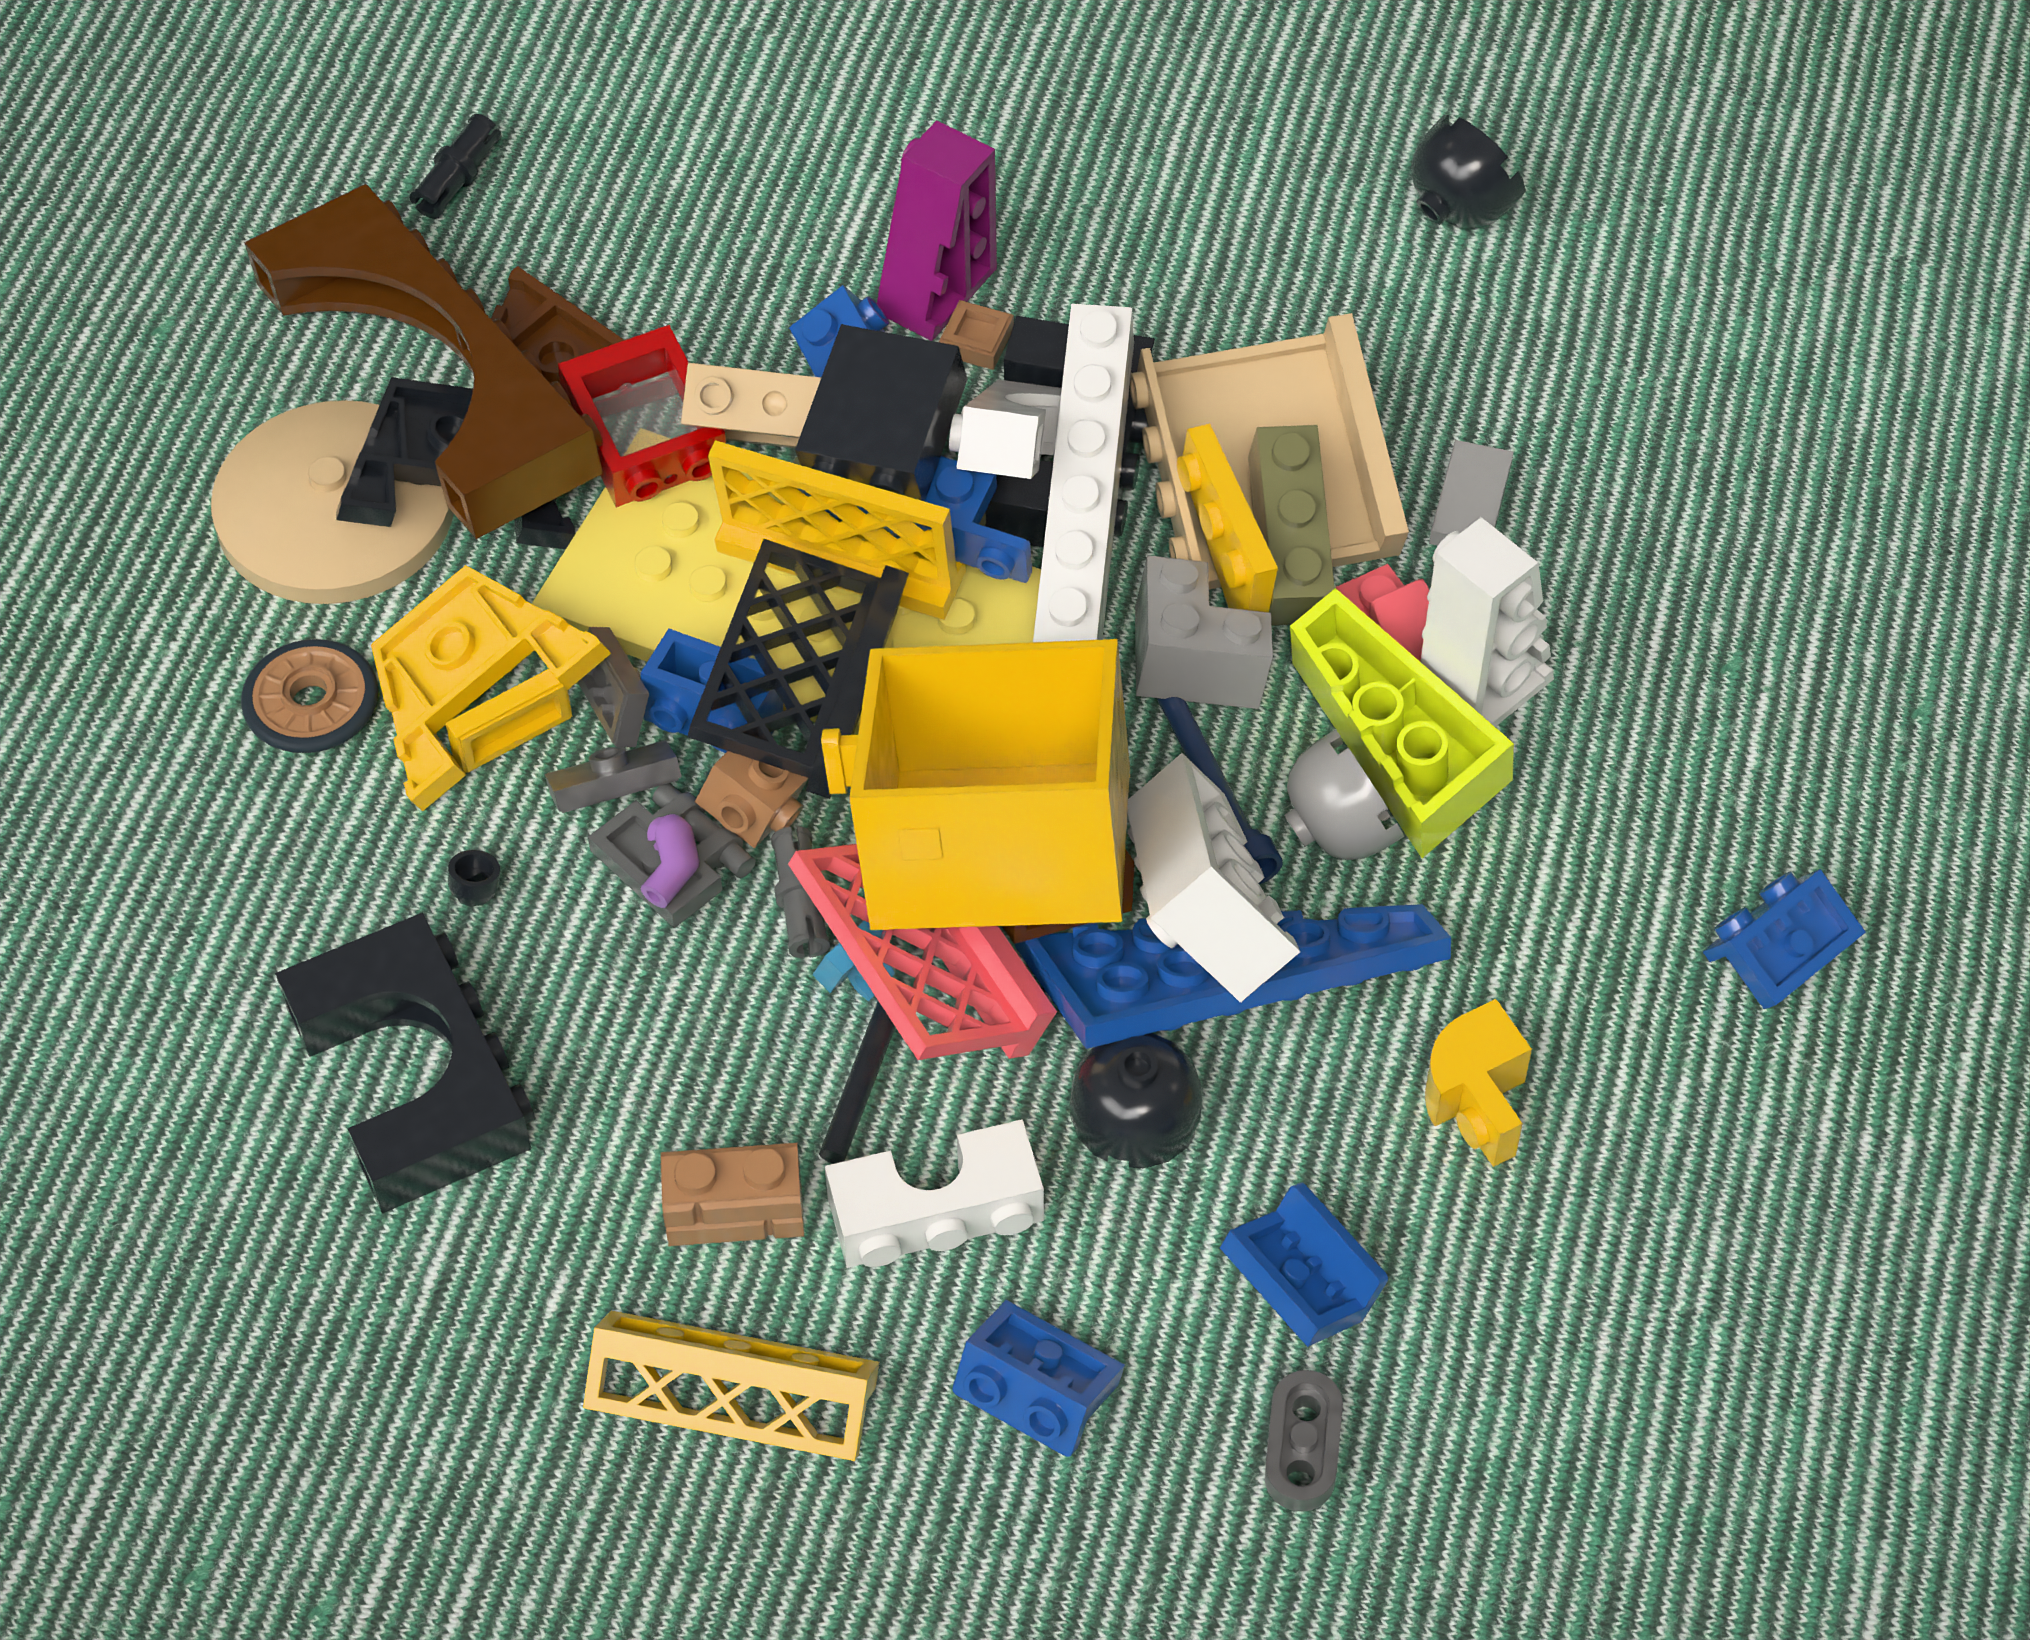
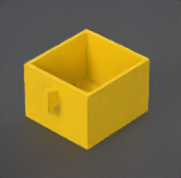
[821,639,1130,930]

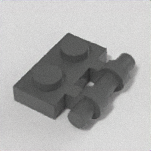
[588,783,756,928]

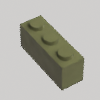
[1248,425,1335,626]

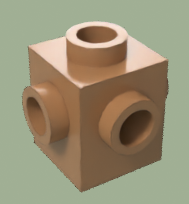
[695,751,808,848]

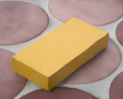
[445,669,572,773]

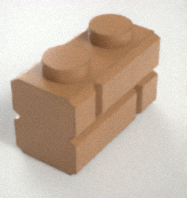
[661,1143,804,1246]

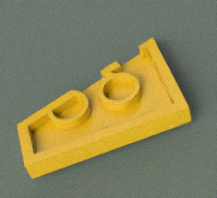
[1177,423,1278,613]

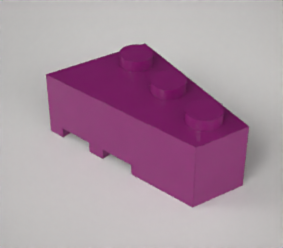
[877,120,997,341]

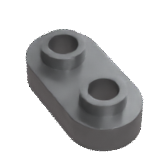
[1265,1370,1343,1512]

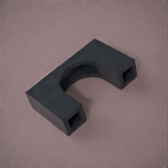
[985,315,1155,548]
[275,912,535,1214]

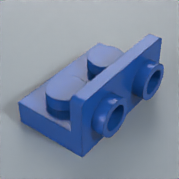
[1702,869,1866,1009]
[952,1300,1125,1457]

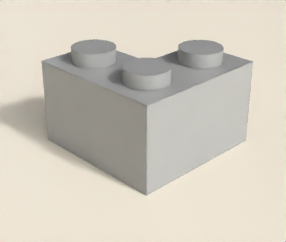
[1135,555,1273,709]

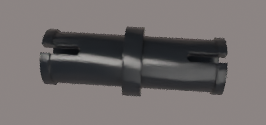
[409,114,502,219]

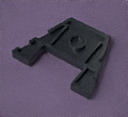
[336,377,575,550]

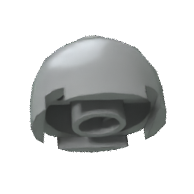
[1284,729,1404,860]

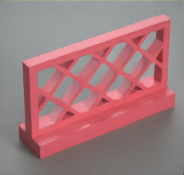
[788,844,1057,1060]

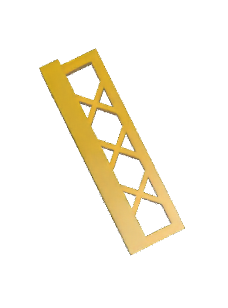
[583,1310,880,1461]

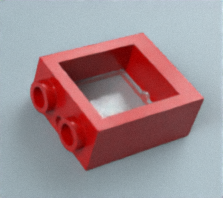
[558,325,726,507]

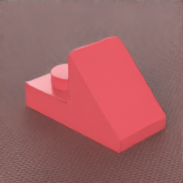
[1336,564,1429,661]

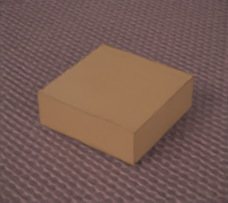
[939,300,1014,370]

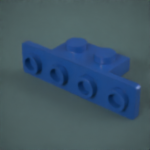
[798,456,1032,583]

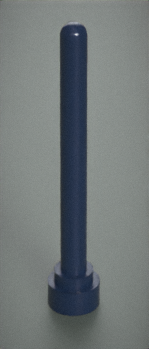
[1156,697,1283,884]

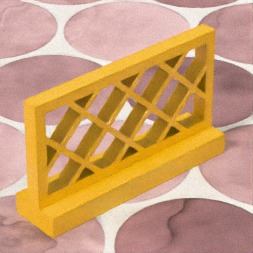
[708,440,966,620]

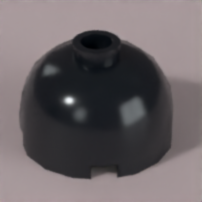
[1411,115,1526,229]
[1070,1033,1203,1169]

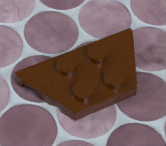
[491,266,679,420]

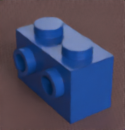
[640,628,783,753]

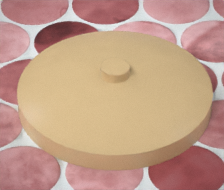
[211,400,454,604]

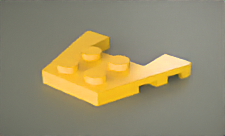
[371,565,611,811]

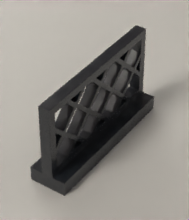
[687,539,909,799]

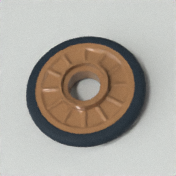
[241,639,378,753]

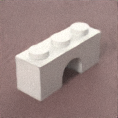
[825,1119,1044,1268]

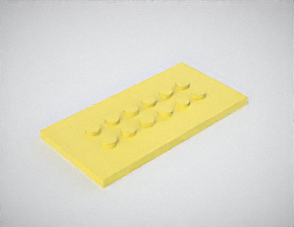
[532,431,1041,735]

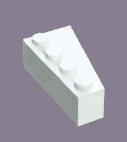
[1420,517,1554,727]
[1127,753,1300,1002]

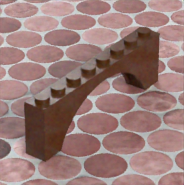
[244,184,603,539]

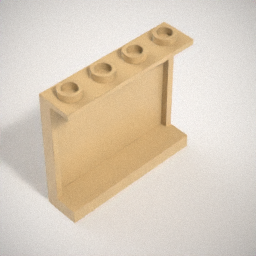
[1130,313,1409,589]

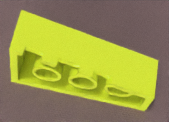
[1290,588,1514,858]

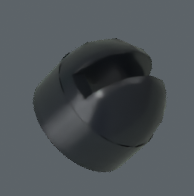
[448,850,500,907]

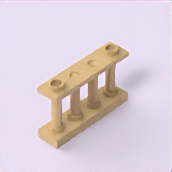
[681,363,821,448]

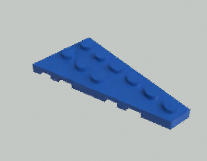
[1014,904,1451,1049]

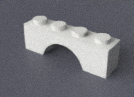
[949,380,1062,479]

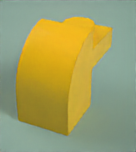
[1425,999,1532,1167]

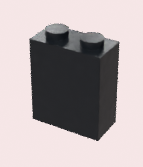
[795,324,968,502]

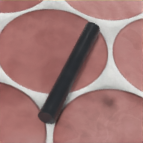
[819,1001,895,1164]

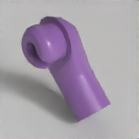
[641,814,700,908]

